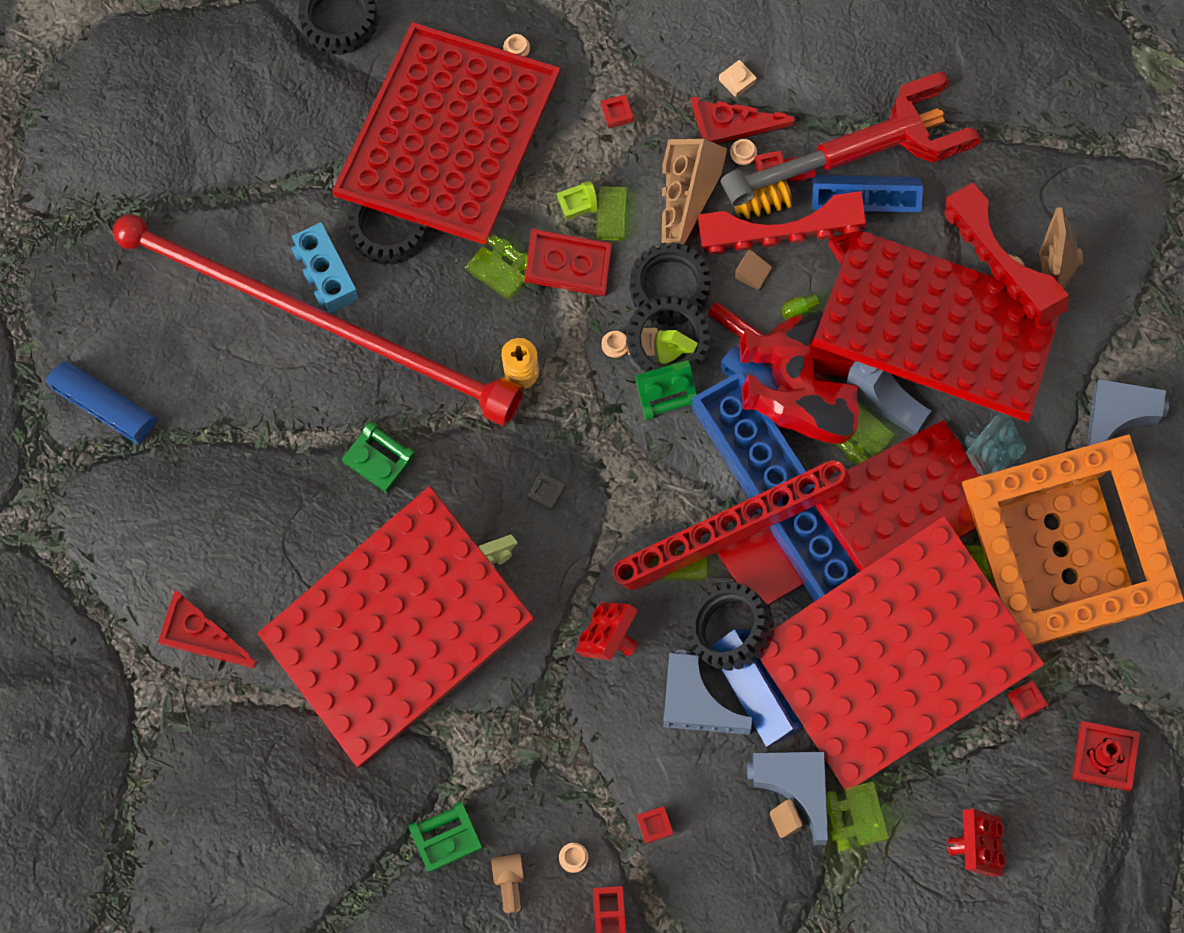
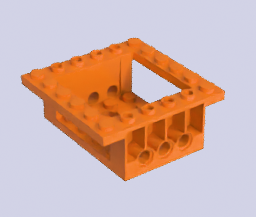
[962,434,1184,647]

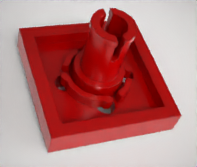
[575,602,638,660]
[1071,721,1140,791]
[947,809,1006,877]

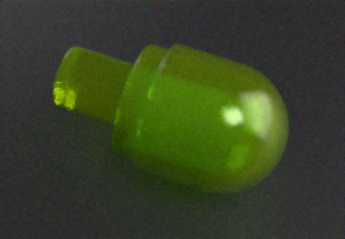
[781,294,819,320]

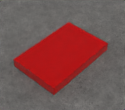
[524,229,612,297]
[716,513,804,606]

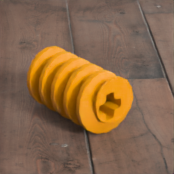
[734,180,792,220]
[501,338,539,389]

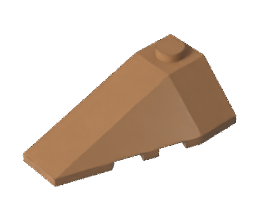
[662,139,727,245]
[1039,207,1083,289]

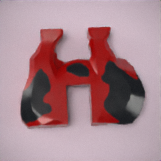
[740,312,859,444]

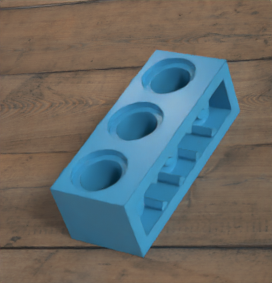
[291,222,359,313]

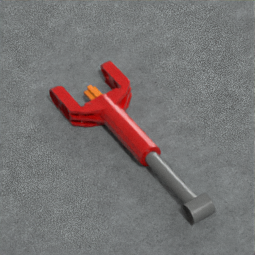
[721,72,982,206]

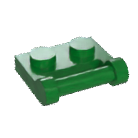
[635,360,697,421]
[342,421,416,493]
[408,801,482,874]

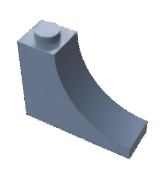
[847,361,931,435]
[1086,379,1169,446]
[663,650,752,735]
[747,752,828,845]

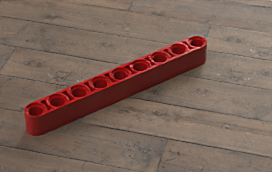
[613,460,851,591]

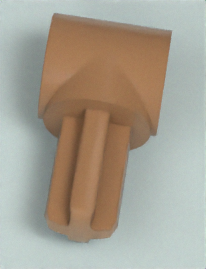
[491,854,524,913]

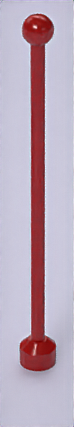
[113,214,524,427]

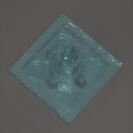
[965,412,1027,476]

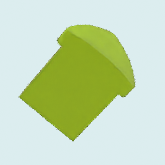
[556,181,598,221]
[654,330,698,364]

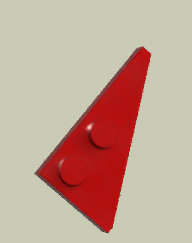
[691,97,795,144]
[158,591,257,669]

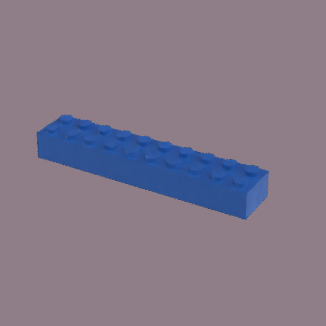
[692,371,860,601]

